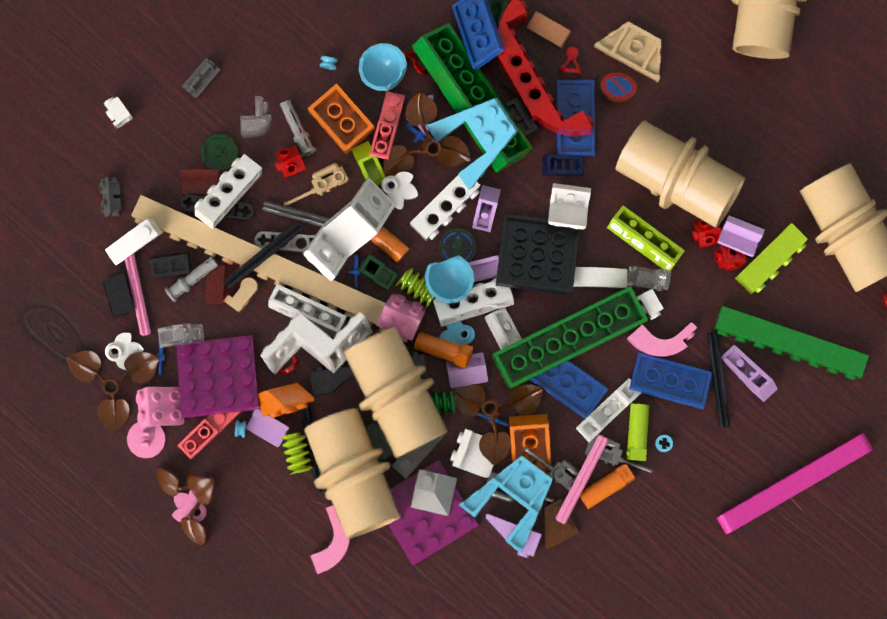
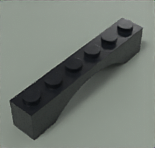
[310,351,428,396]

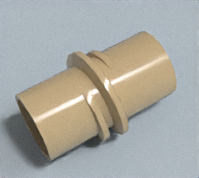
[731,0,807,59]
[616,120,745,228]
[800,163,887,292]
[344,327,448,458]
[304,408,400,539]

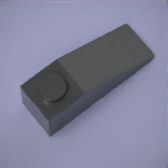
[392,435,444,479]

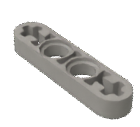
[254,231,315,253]

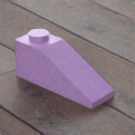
[721,345,777,402]
[485,514,541,558]

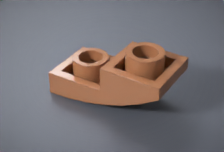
[527,11,571,48]

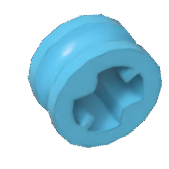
[320,56,338,70]
[235,420,247,438]
[655,435,673,452]

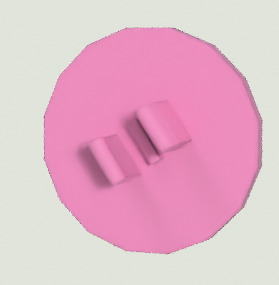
[127,422,166,458]

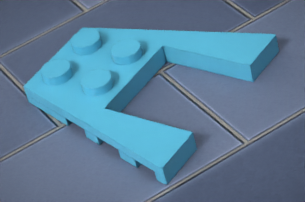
[426,98,518,190]
[459,456,553,553]

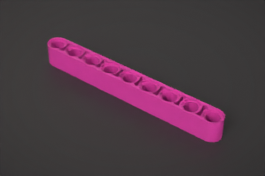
[716,432,874,534]

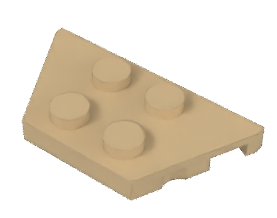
[594,22,661,82]

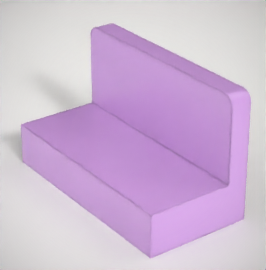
[718,215,765,257]
[469,255,499,283]
[446,352,488,388]
[246,409,290,447]

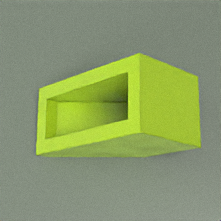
[351,141,385,186]

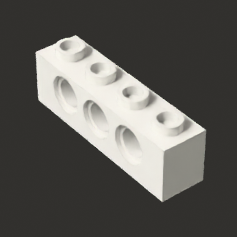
[195,154,262,229]
[410,175,480,241]
[433,278,514,327]
[268,284,347,338]

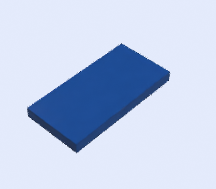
[452,0,505,70]
[556,80,595,156]
[629,352,713,409]
[530,361,608,419]

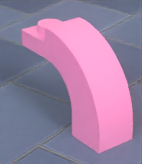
[627,322,697,357]
[311,505,350,574]

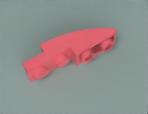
[370,91,405,160]
[177,411,241,459]

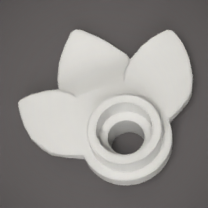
[381,171,418,209]
[105,333,144,370]

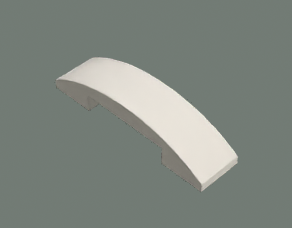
[573,267,627,289]
[576,378,641,442]

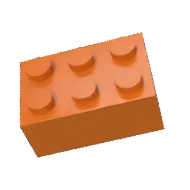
[308,83,375,154]

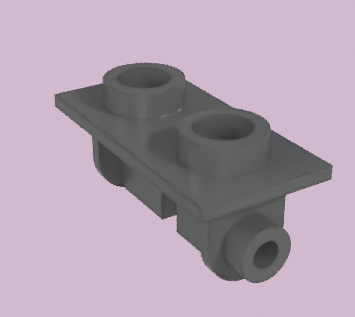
[182,58,221,99]
[99,177,122,217]

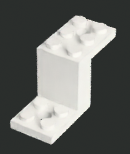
[303,178,396,281]
[261,312,373,374]

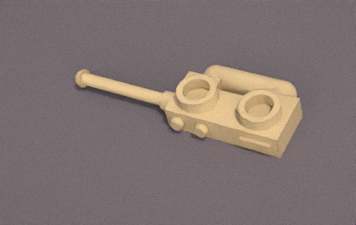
[283,163,349,206]

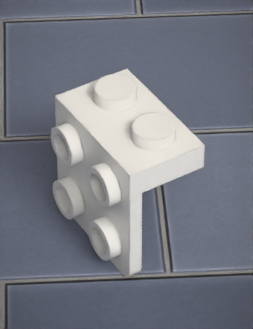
[548,183,591,229]
[450,429,493,478]

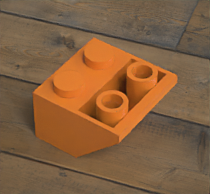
[258,383,315,418]

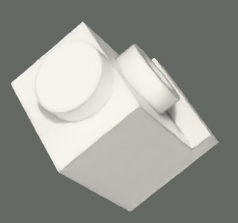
[104,97,133,129]
[637,289,664,320]

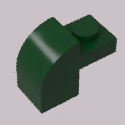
[357,254,398,290]

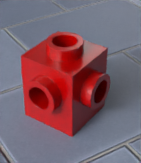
[274,145,306,178]
[692,220,721,248]
[715,245,746,271]

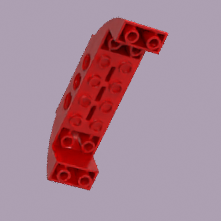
[497,0,594,137]

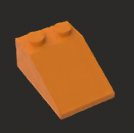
[509,414,551,476]

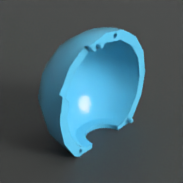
[359,43,407,91]
[425,256,474,303]

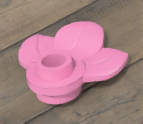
[172,491,207,522]

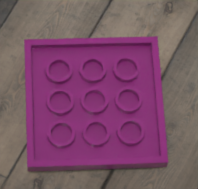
[176,335,259,418]
[388,460,479,566]

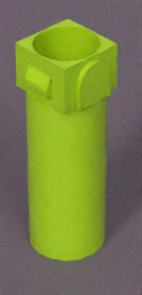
[626,404,650,461]

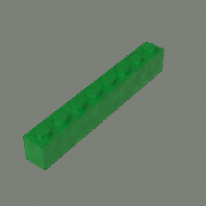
[713,306,869,380]

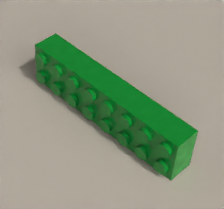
[412,23,533,173]
[492,286,648,390]

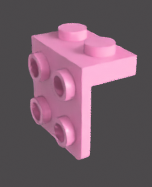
[377,294,427,341]
[136,387,184,429]

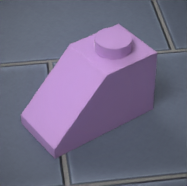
[472,185,501,232]

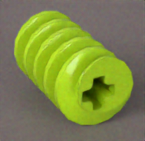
[396,268,434,308]
[281,433,312,475]

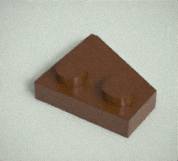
[544,499,579,550]

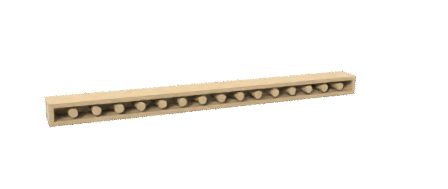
[131,195,420,343]

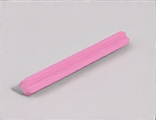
[125,254,151,336]
[556,435,608,524]

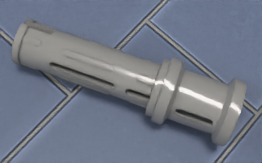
[280,100,317,157]
[164,256,219,302]

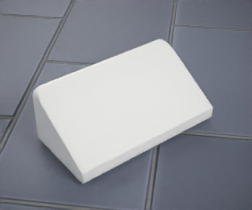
[485,307,522,349]

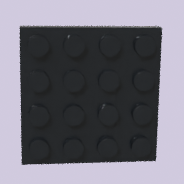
[495,213,579,295]

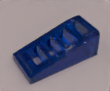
[542,154,583,176]

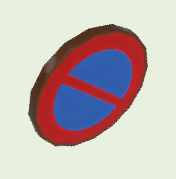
[600,72,637,102]

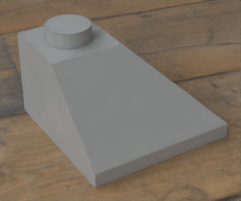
[411,469,457,516]

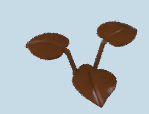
[383,92,471,176]
[67,350,159,433]
[453,384,543,465]
[156,467,216,545]

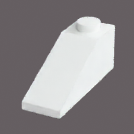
[105,217,162,265]

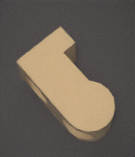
[224,278,258,314]

